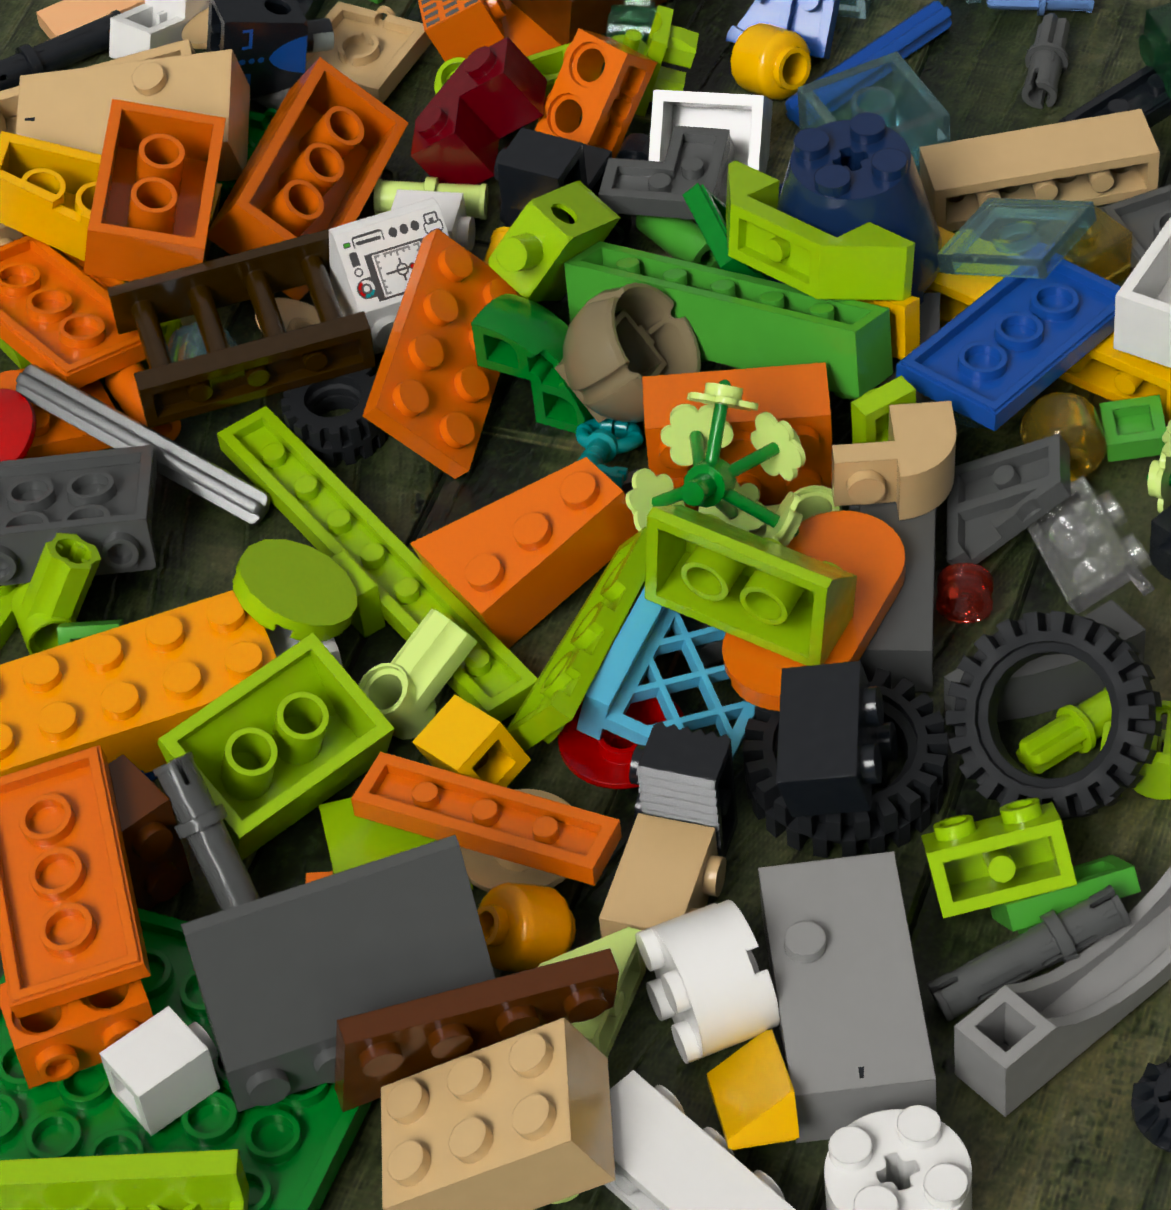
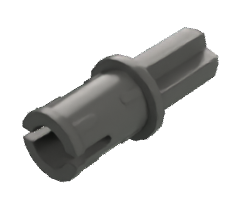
[1021,13,1070,109]

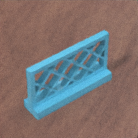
[576,586,756,759]

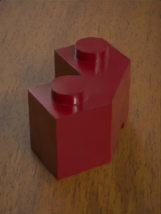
[411,37,547,185]

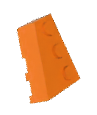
[410,457,638,649]

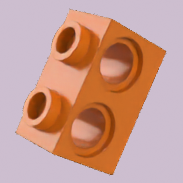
[535,28,657,158]
[0,979,153,1089]

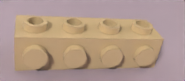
[919,109,1160,231]

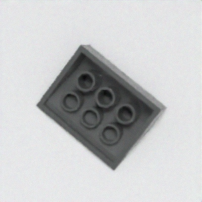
[181,835,495,1112]

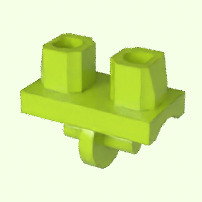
[612,5,699,117]

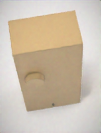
[16,49,250,182]

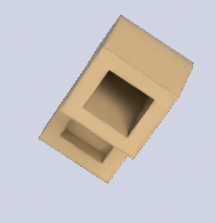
[831,401,956,520]

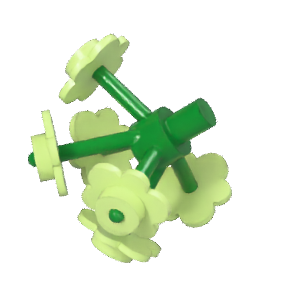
[625,380,806,547]

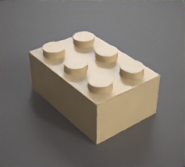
[381,1018,616,1210]

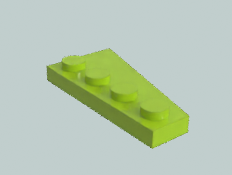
[507,527,647,751]

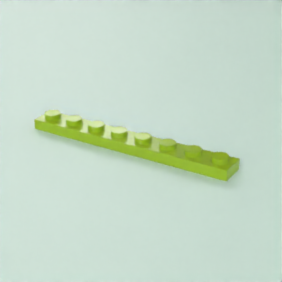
[217,406,538,722]

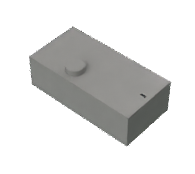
[758,851,936,1143]

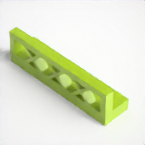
[0,1149,249,1210]

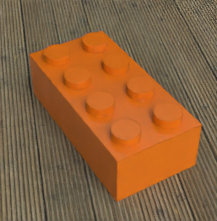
[208,57,409,301]

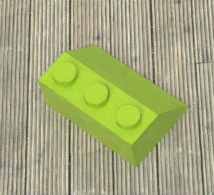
[645,505,857,666]
[157,633,395,860]

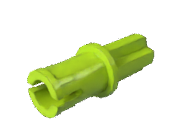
[1016,687,1112,774]

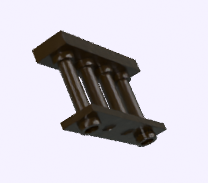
[107,229,376,428]

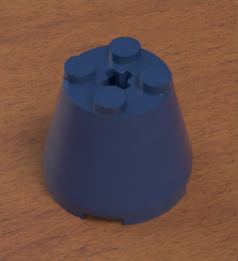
[767,112,943,304]

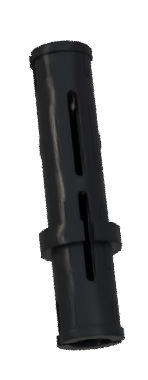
[0,10,121,91]

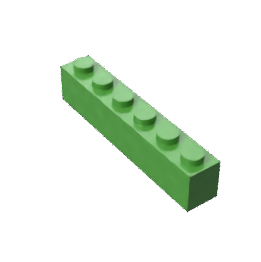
[564,241,893,399]

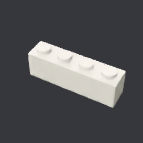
[604,1070,796,1210]

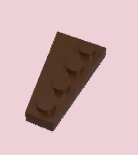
[335,948,619,1112]

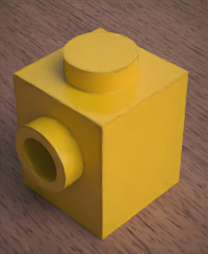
[412,694,531,787]

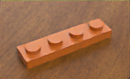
[351,751,622,886]

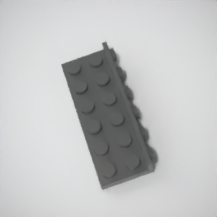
[0,445,158,586]

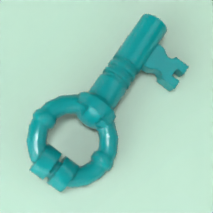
[575,418,644,488]

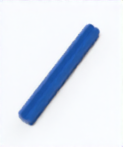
[785,1,952,127]

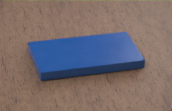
[896,248,1121,431]

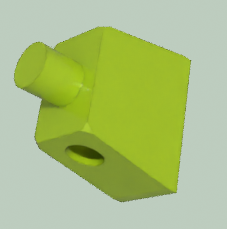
[488,180,620,301]

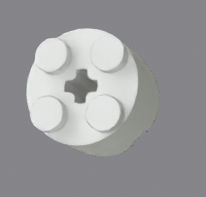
[635,899,780,1064]
[824,1105,972,1210]

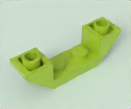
[726,160,915,301]

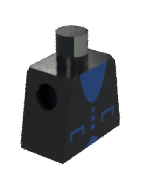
[207,0,334,99]

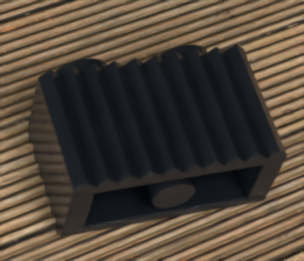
[629,721,738,857]

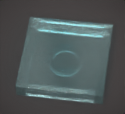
[937,198,1097,279]

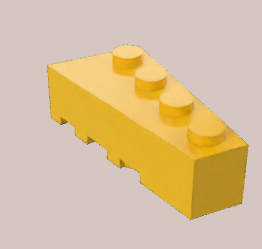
[0,131,222,282]

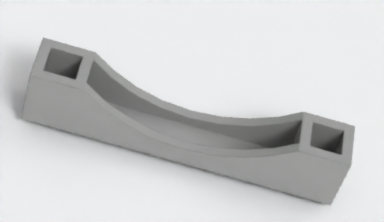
[954,866,1171,1117]

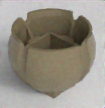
[554,282,701,423]

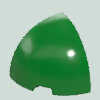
[471,294,594,434]

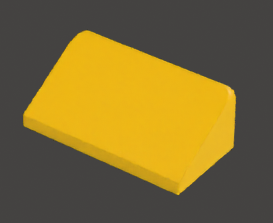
[707,1029,800,1150]

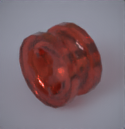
[936,563,994,624]

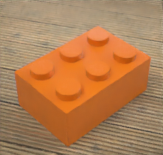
[83,99,226,282]
[642,362,832,510]

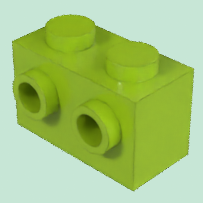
[921,798,1077,919]

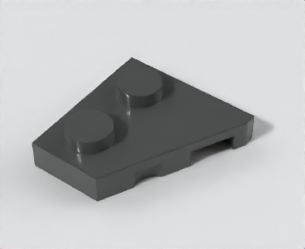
[947,434,1071,575]

